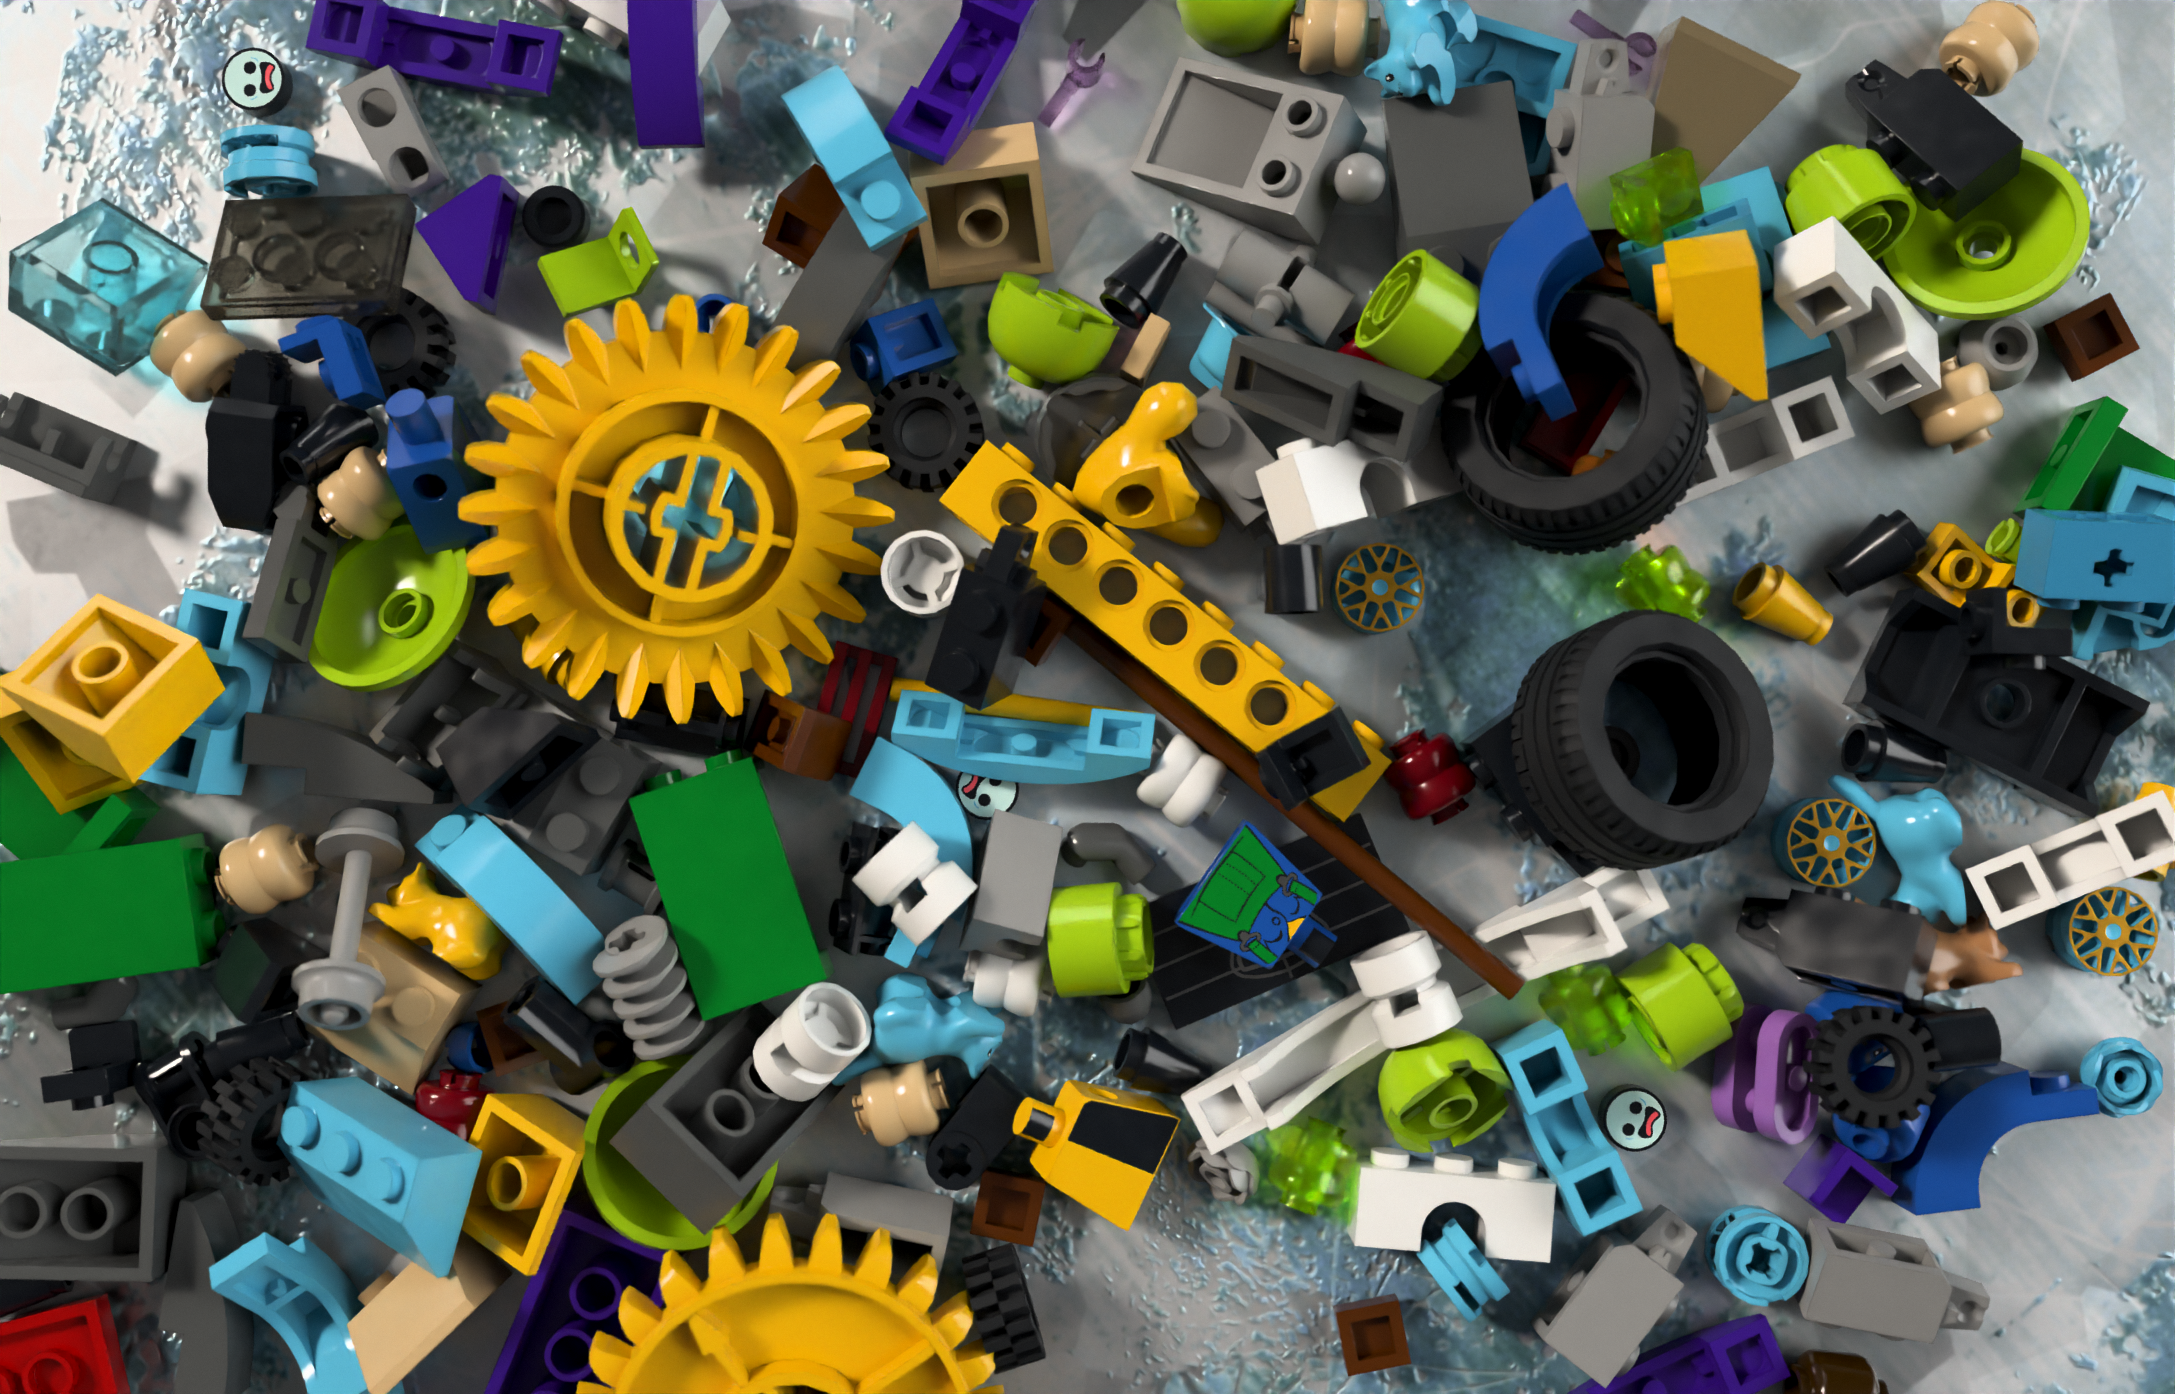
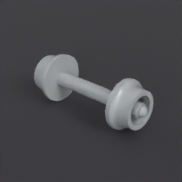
[291,807,405,1030]

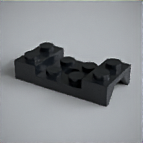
[1842,587,2151,819]

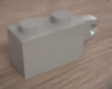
[1541,38,1655,230]
[1166,385,1310,545]
[767,1172,954,1292]
[1529,1204,1698,1389]
[1794,1217,1990,1344]

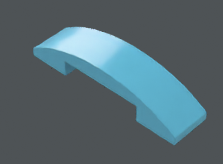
[891,689,1156,784]

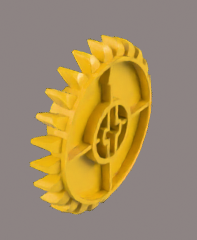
[458,294,895,724]
[576,1212,1005,1394]

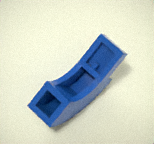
[1479,182,1605,422]
[1891,1060,2100,1216]

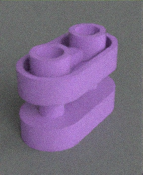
[1711,1001,1819,1144]

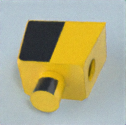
[1013,1080,1181,1231]

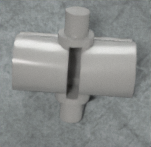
[1204,227,1355,348]

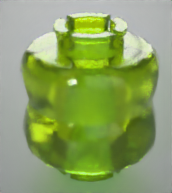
[1614,543,1711,623]
[1538,962,1634,1056]
[1267,1115,1358,1217]

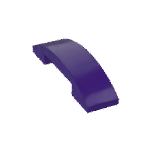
[305,0,564,98]
[627,0,705,149]
[884,0,1039,166]
[1567,1313,1791,1394]

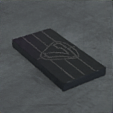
[1148,812,1411,1030]

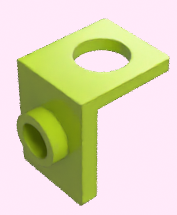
[537,207,660,318]

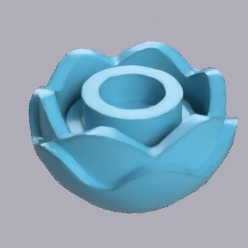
[2079,1037,2163,1118]

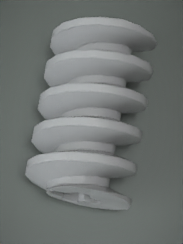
[593,915,715,1060]

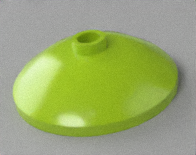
[1882,148,2090,320]
[307,514,476,692]
[581,1054,778,1252]

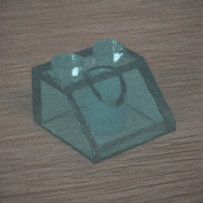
[8,198,209,377]

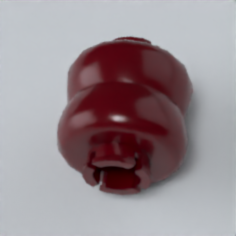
[1383,727,1476,826]
[415,1069,498,1142]

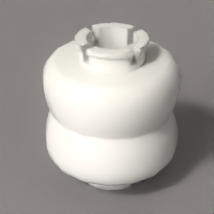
[1136,734,1230,828]
[963,939,1055,1017]

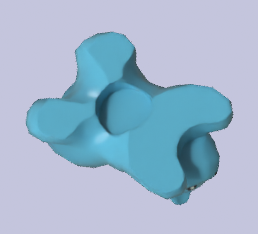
[1364,0,1478,106]
[1827,775,1967,925]
[831,972,1005,1086]

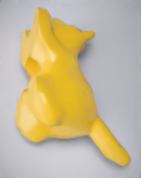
[367,862,511,981]

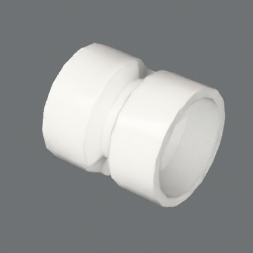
[880,530,967,620]
[852,820,978,947]
[1350,930,1463,1049]
[753,982,872,1102]

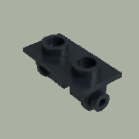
[609,682,750,756]
[828,821,903,956]

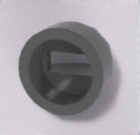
[1099,978,1152,1025]

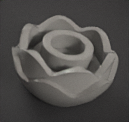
[1956,314,2039,391]
[1185,1137,1260,1206]

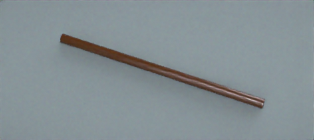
[1064,613,1525,1000]

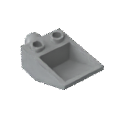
[1130,56,1386,246]

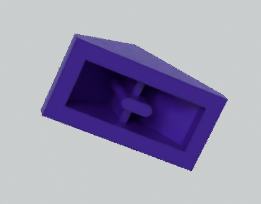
[414,174,520,315]

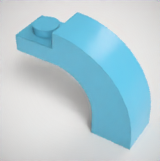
[780,64,928,252]
[849,736,976,968]
[414,802,606,1006]
[209,1232,405,1394]

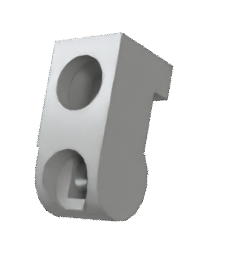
[336,65,450,202]

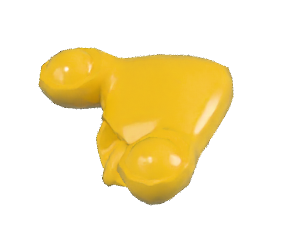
[1072,382,1225,548]

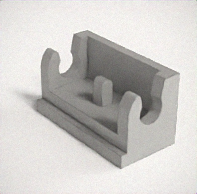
[959,809,1063,959]

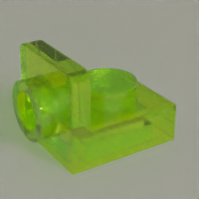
[1609,146,1704,248]

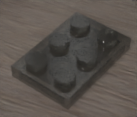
[200,194,417,321]

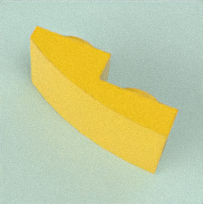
[1902,522,2048,628]

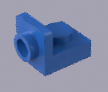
[849,297,959,397]
[277,315,387,411]

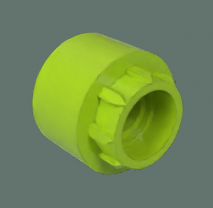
[1783,144,1917,262]
[1355,249,1483,383]
[1047,882,1154,998]
[1611,942,1744,1072]

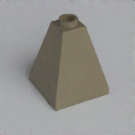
[1645,16,1802,214]

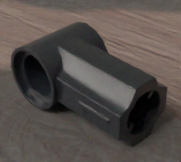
[1257,544,1324,615]
[500,975,636,1096]
[1901,999,2002,1072]

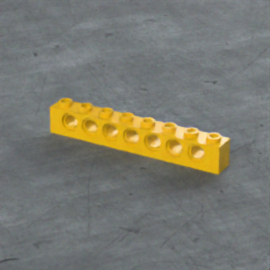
[939,440,1392,822]

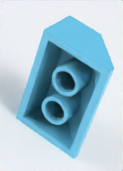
[276,1077,483,1278]

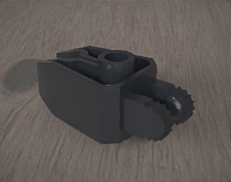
[205,349,309,532]

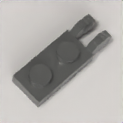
[242,480,339,664]

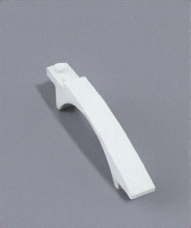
[1181,865,1670,1155]

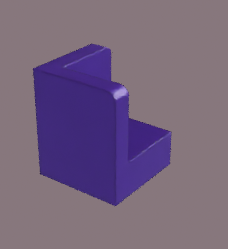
[1783,1133,1898,1224]

